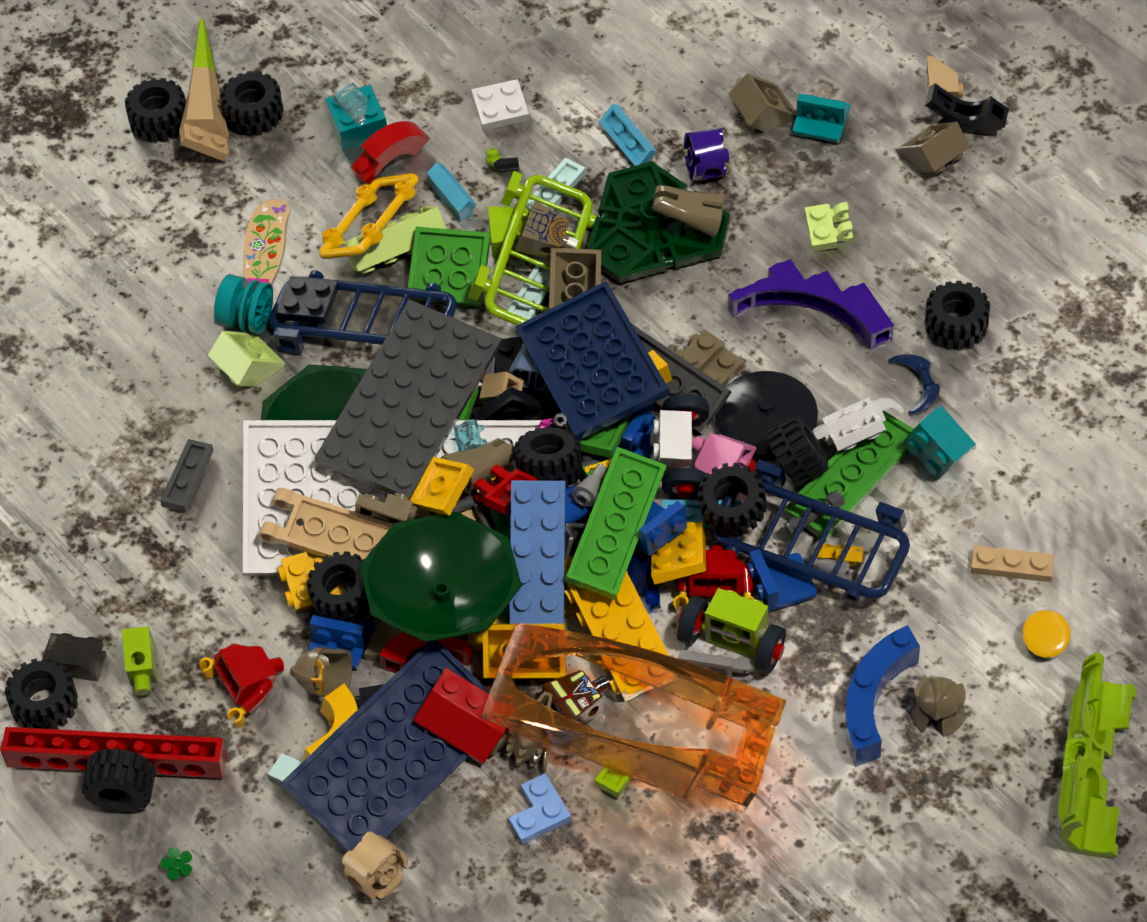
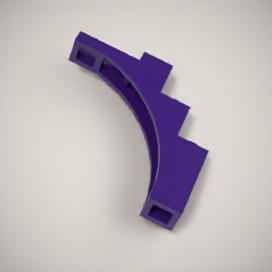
[728,259,894,350]

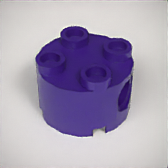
[684,128,729,181]

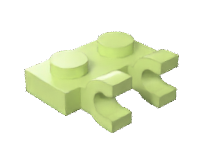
[805,202,854,252]

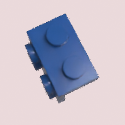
[636,501,687,557]
[746,549,817,612]

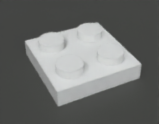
[471,79,530,131]

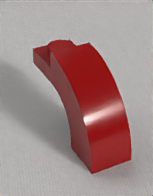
[350,121,430,185]
[379,632,473,674]

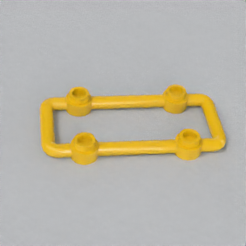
[319,173,419,259]

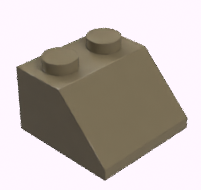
[729,73,797,132]
[896,122,970,174]

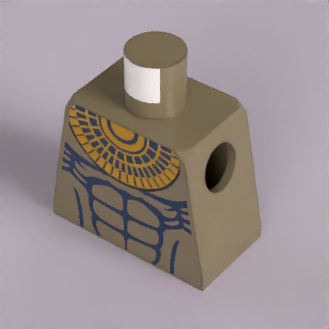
[515,201,578,260]

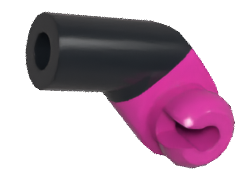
[538,413,567,428]

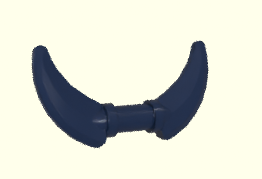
[888,354,940,416]

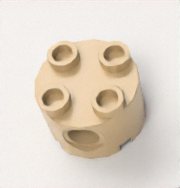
[342,831,408,900]

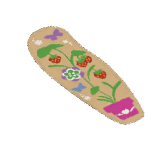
[243,199,290,284]

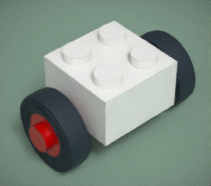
[649,394,709,499]

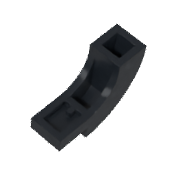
[925,83,1009,134]

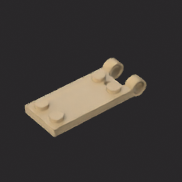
[258,488,393,559]

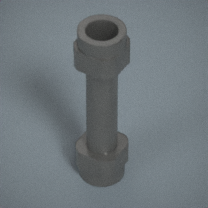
[784,490,846,537]

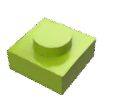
[594,760,633,798]

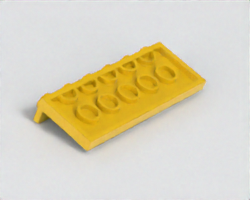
[565,556,679,702]

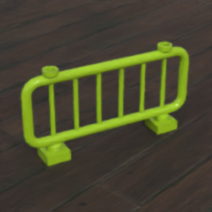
[468,171,597,325]

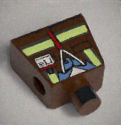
[541,670,611,736]

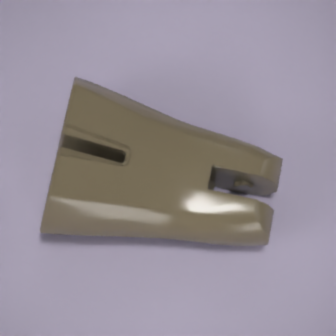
[652,185,725,238]
[441,438,515,494]

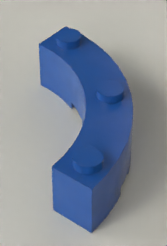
[845,625,920,767]

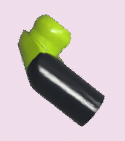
[485,148,519,171]

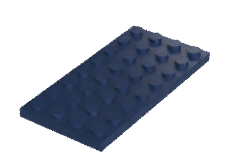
[279,640,495,853]

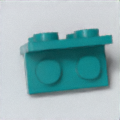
[792,93,850,143]

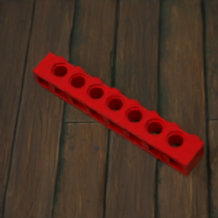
[0,727,227,778]

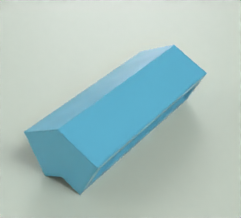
[427,162,477,222]

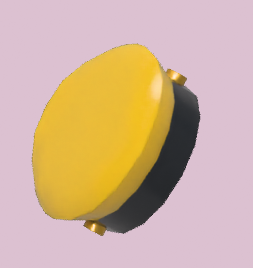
[1023,610,1071,660]

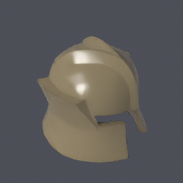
[911,676,966,736]

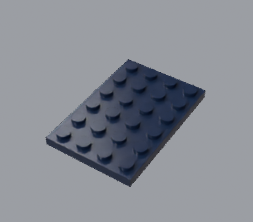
[515,281,671,440]

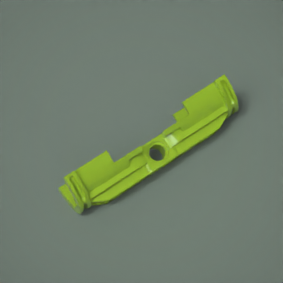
[1058,652,1137,857]

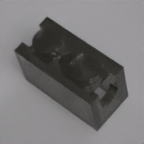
[43,633,107,682]

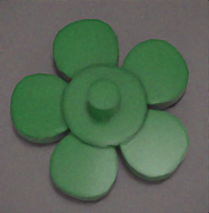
[160,847,192,880]

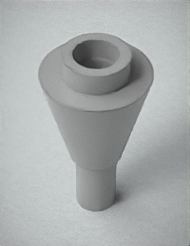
[572,464,607,507]
[803,553,851,580]

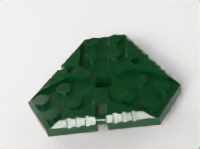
[587,161,730,283]

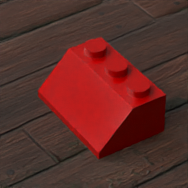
[412,668,516,765]

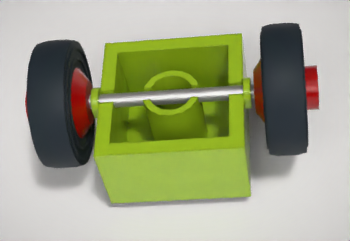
[677,588,786,674]

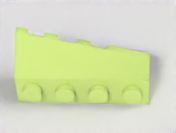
[342,205,446,274]

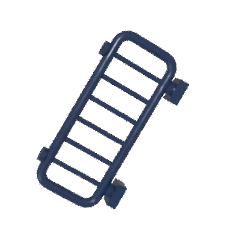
[268,270,457,354]
[710,459,910,602]

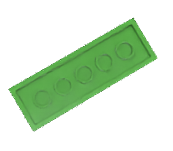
[784,410,913,541]
[565,447,667,600]

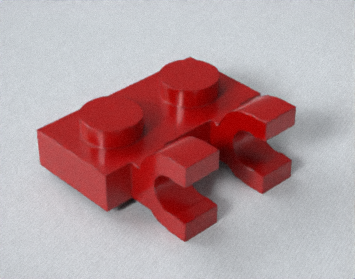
[474,464,537,514]

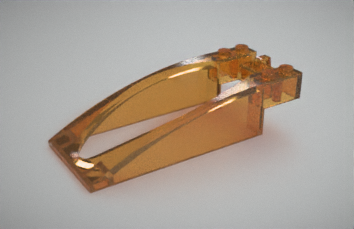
[480,623,786,807]

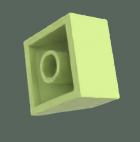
[208,331,285,387]

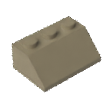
[549,248,601,309]

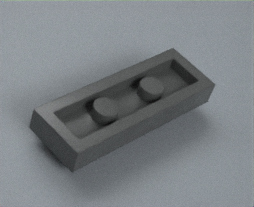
[160,439,214,512]

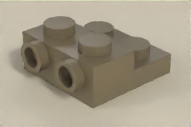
[676,330,745,387]
[355,493,418,524]

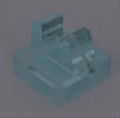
[454,420,487,452]

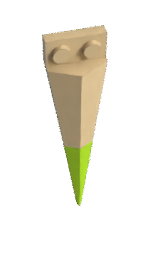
[179,17,229,161]

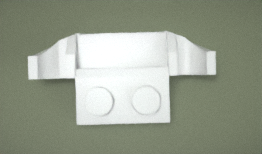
[812,397,905,451]

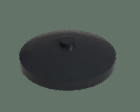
[714,371,818,461]

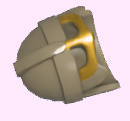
[290,647,352,697]

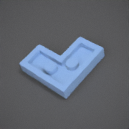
[509,773,571,845]

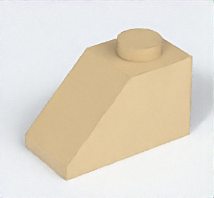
[926,56,963,98]

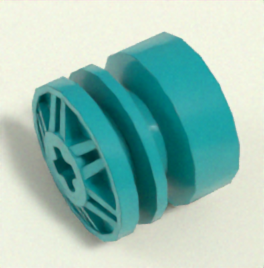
[214,274,274,335]

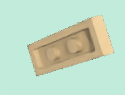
[971,545,1054,582]

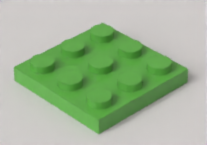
[408,227,491,307]

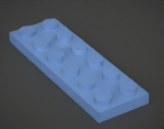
[510,480,566,624]

